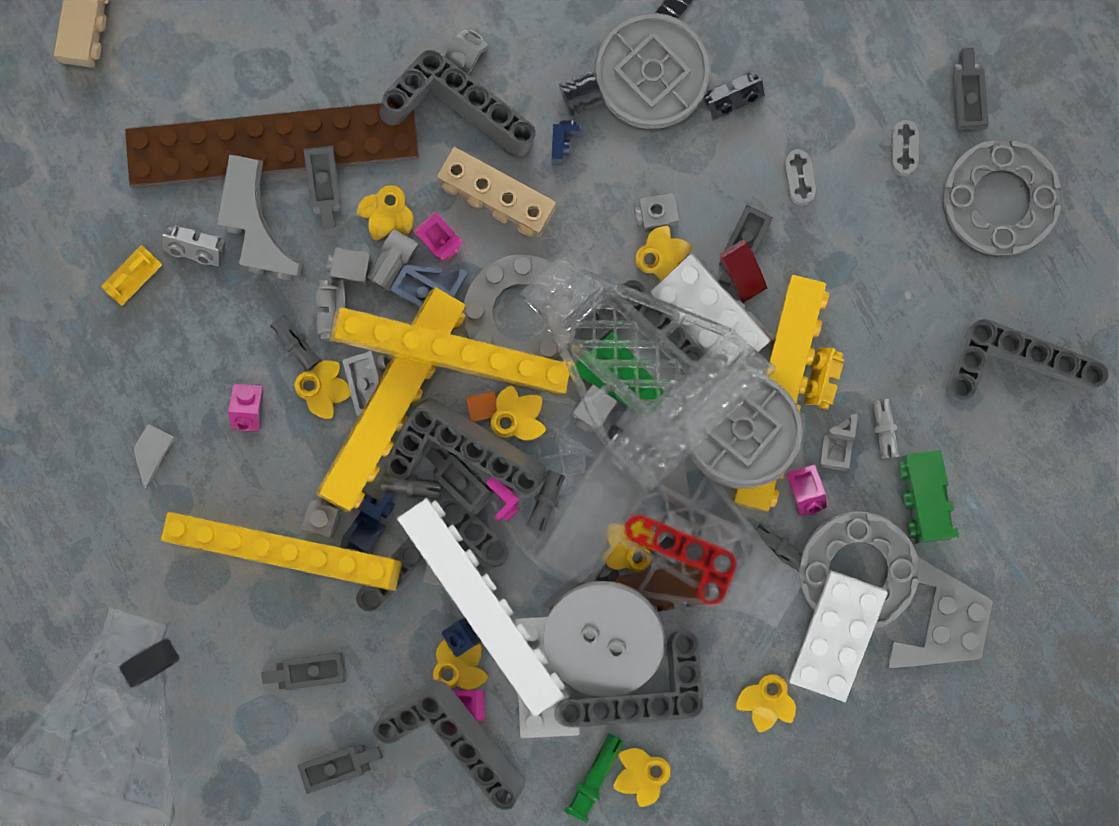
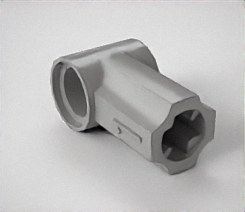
[367,229,420,292]

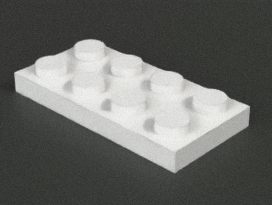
[651,254,771,374]
[789,570,888,702]
[514,617,580,738]

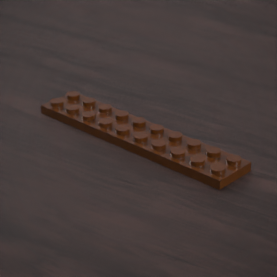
[125,103,419,188]

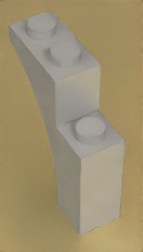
[217,155,303,280]

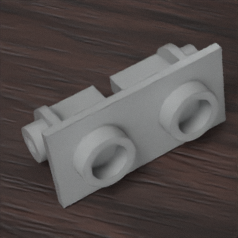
[162,225,225,267]
[315,280,346,342]

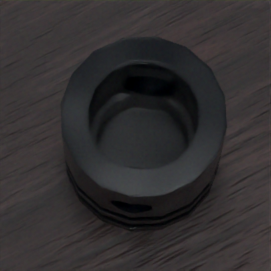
[559,71,604,116]

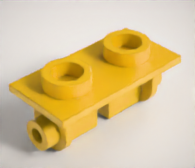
[101,244,163,306]
[803,348,845,410]

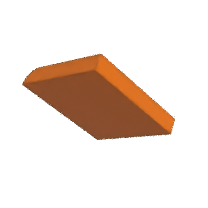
[466,391,497,422]

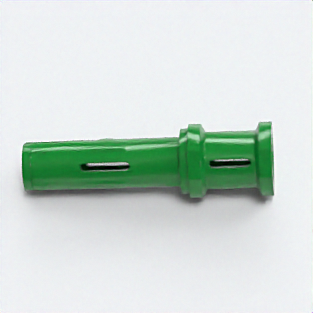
[564,733,625,823]

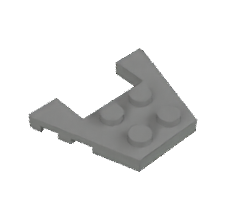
[887,556,993,669]

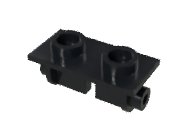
[703,72,765,120]

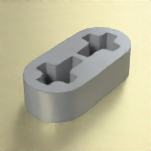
[891,119,919,177]
[784,149,816,206]

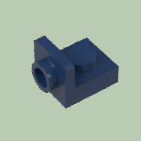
[551,120,582,165]
[357,491,395,522]
[339,511,386,554]
[442,618,483,657]

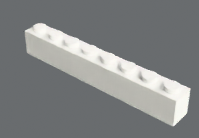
[397,498,565,717]

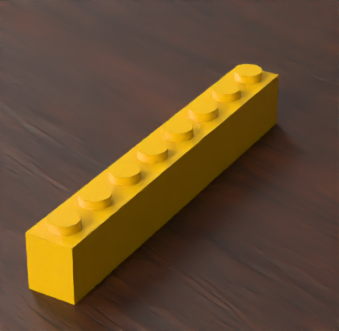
[733,274,829,513]
[315,287,466,512]
[329,307,572,395]
[161,511,402,591]

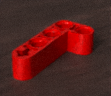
[623,515,737,605]

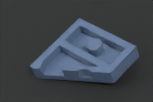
[389,265,468,309]

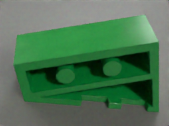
[570,332,671,421]
[898,450,960,544]

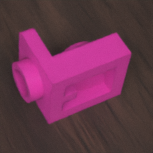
[787,465,827,516]

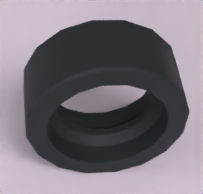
[119,638,180,688]

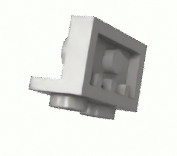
[343,351,391,416]

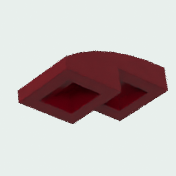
[719,239,768,303]

